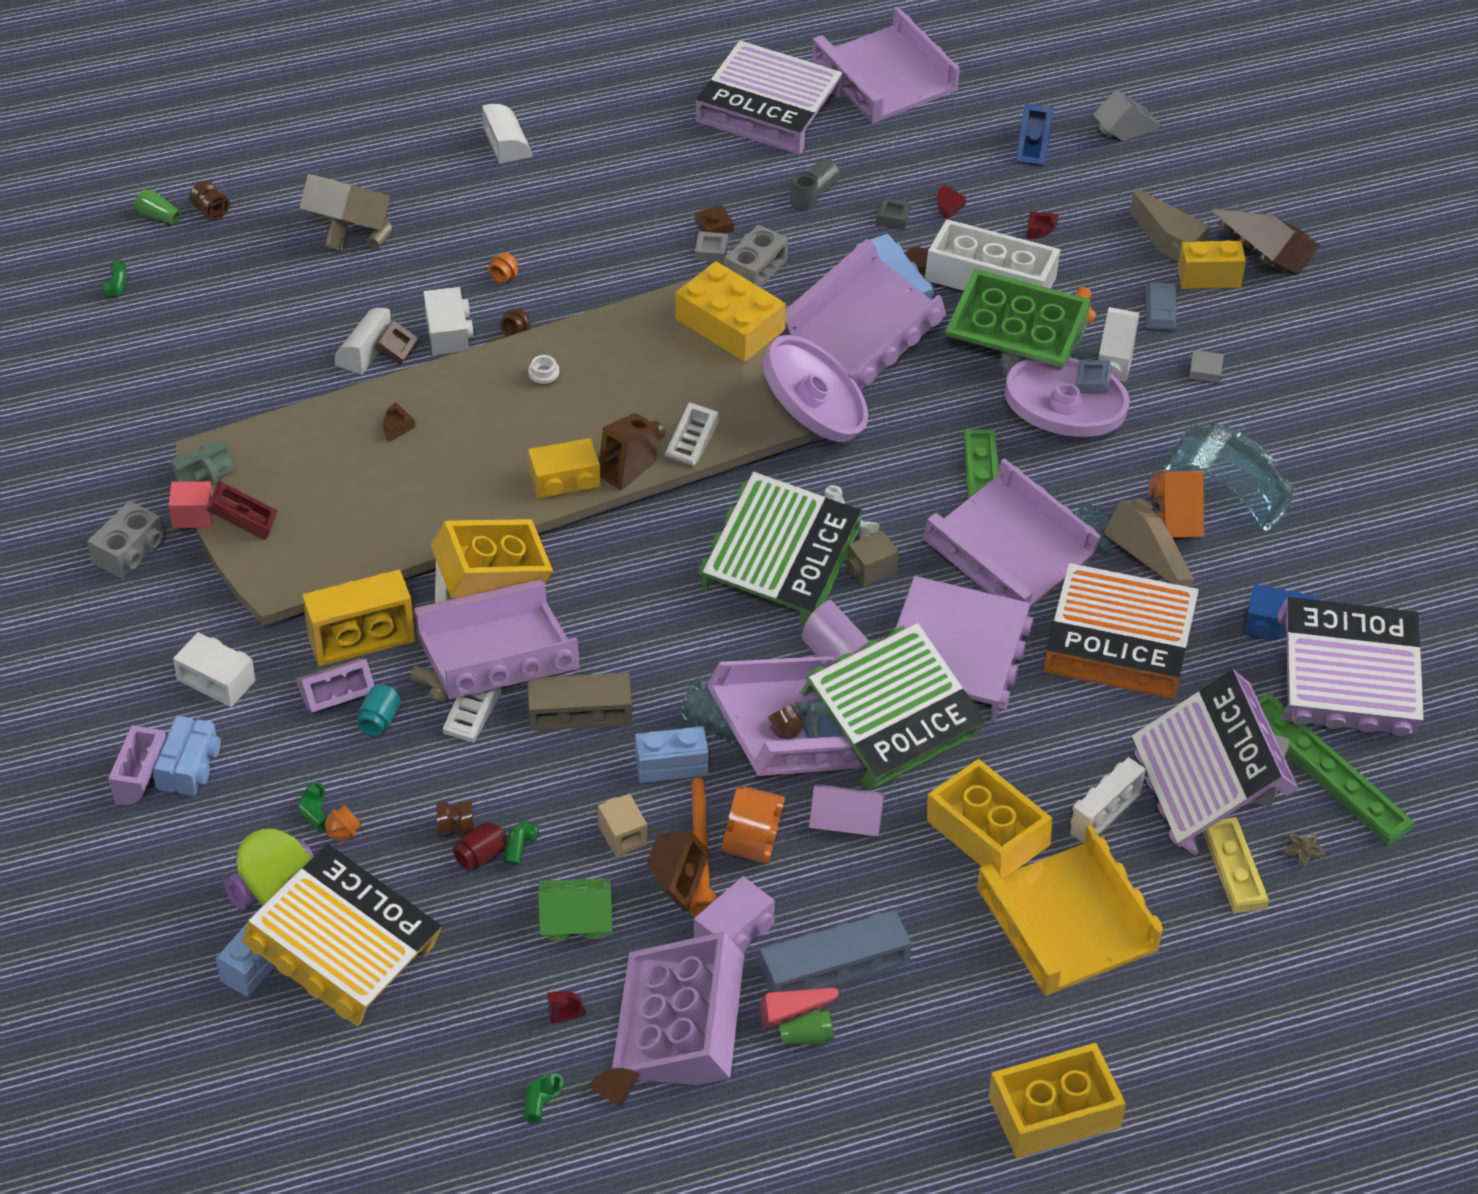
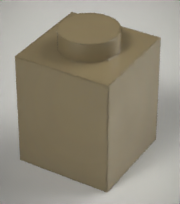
[845,531,899,587]

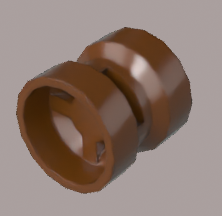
[189,180,230,221]
[436,800,473,837]

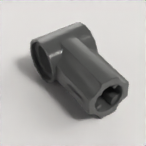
[790,158,840,211]

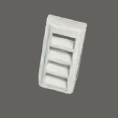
[665,402,719,467]
[443,687,502,743]

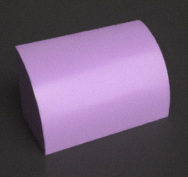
[802,599,870,665]
[296,658,374,712]
[108,725,166,805]
[809,784,885,837]

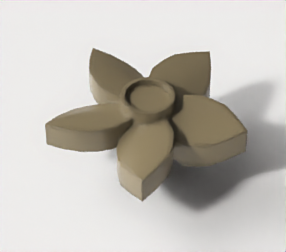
[1282,833,1326,868]

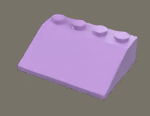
[612,931,745,1085]

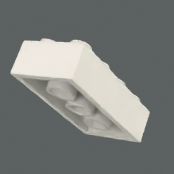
[1070,757,1146,843]

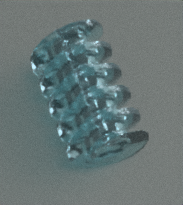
[681,678,740,746]

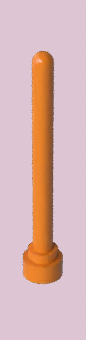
[689,777,717,917]

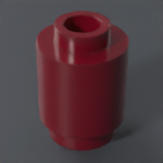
[452,821,506,871]

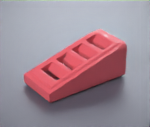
[759,988,839,1029]

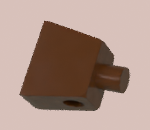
[599,413,665,490]

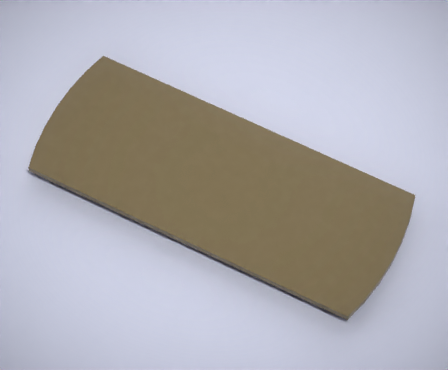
[175,278,823,626]

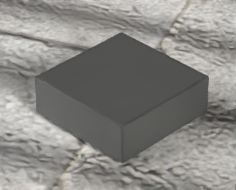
[876,198,911,230]

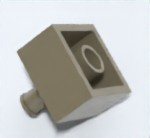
[299,173,390,251]

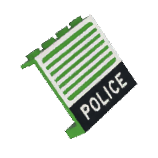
[699,472,862,626]
[801,623,986,791]

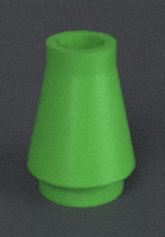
[134,189,181,225]
[779,1008,835,1045]

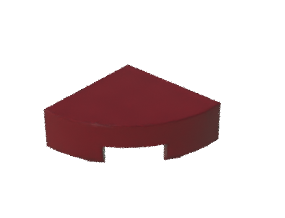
[937,184,966,219]
[1027,211,1059,239]
[547,991,587,1023]

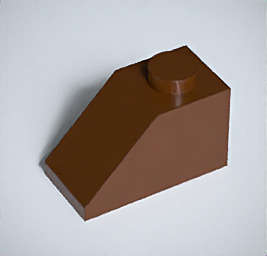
[647,831,710,910]

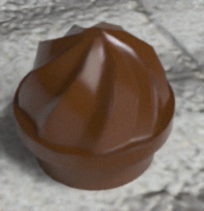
[500,309,532,337]
[768,704,803,739]

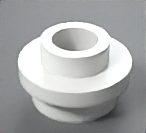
[528,355,560,384]

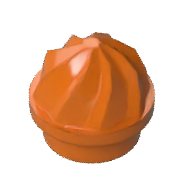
[488,252,519,284]
[325,805,362,842]

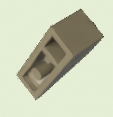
[1130,188,1210,262]
[1103,498,1194,585]

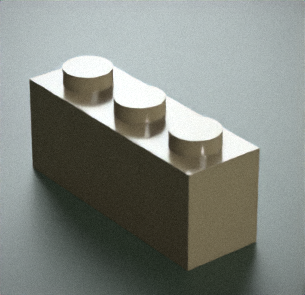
[528,673,632,731]

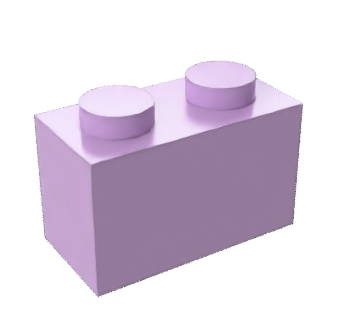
[694,876,775,953]

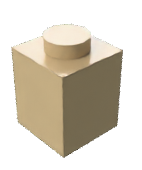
[598,794,648,857]

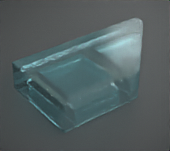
[1072,502,1111,558]

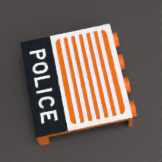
[1043,563,1199,699]

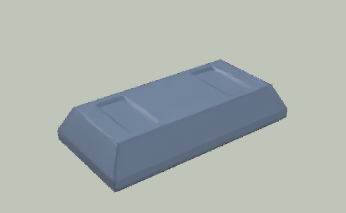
[1145,282,1176,331]

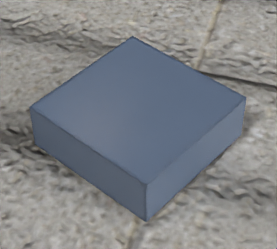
[1076,360,1112,393]

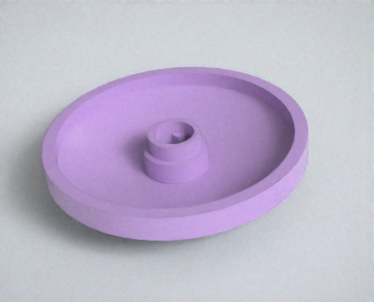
[762,335,868,442]
[1004,358,1130,437]

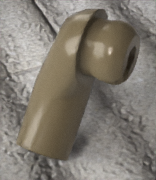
[367,215,392,249]
[411,665,447,703]

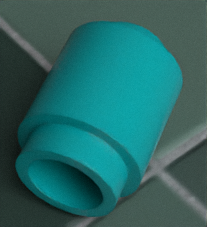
[357,685,401,736]

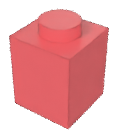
[169,481,213,528]

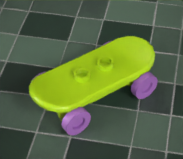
[224,829,314,910]

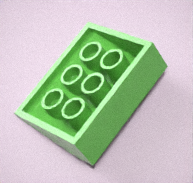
[945,269,1091,367]

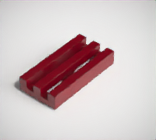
[207,481,278,540]

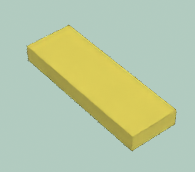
[1203,817,1269,914]

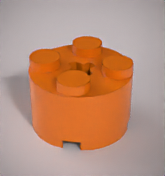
[720,785,785,864]

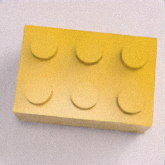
[675,261,786,362]
[431,519,553,598]
[302,569,415,667]
[927,759,1052,879]
[988,1043,1126,1158]

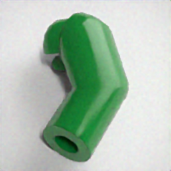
[102,259,127,298]
[298,782,328,832]
[503,820,539,865]
[523,1072,564,1124]

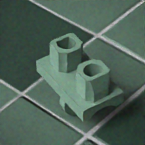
[171,439,235,485]

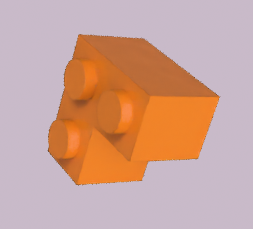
[1148,470,1204,537]

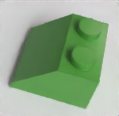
[538,878,613,941]

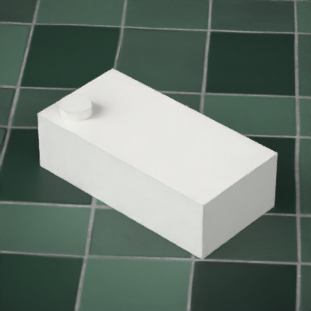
[925,219,1061,291]

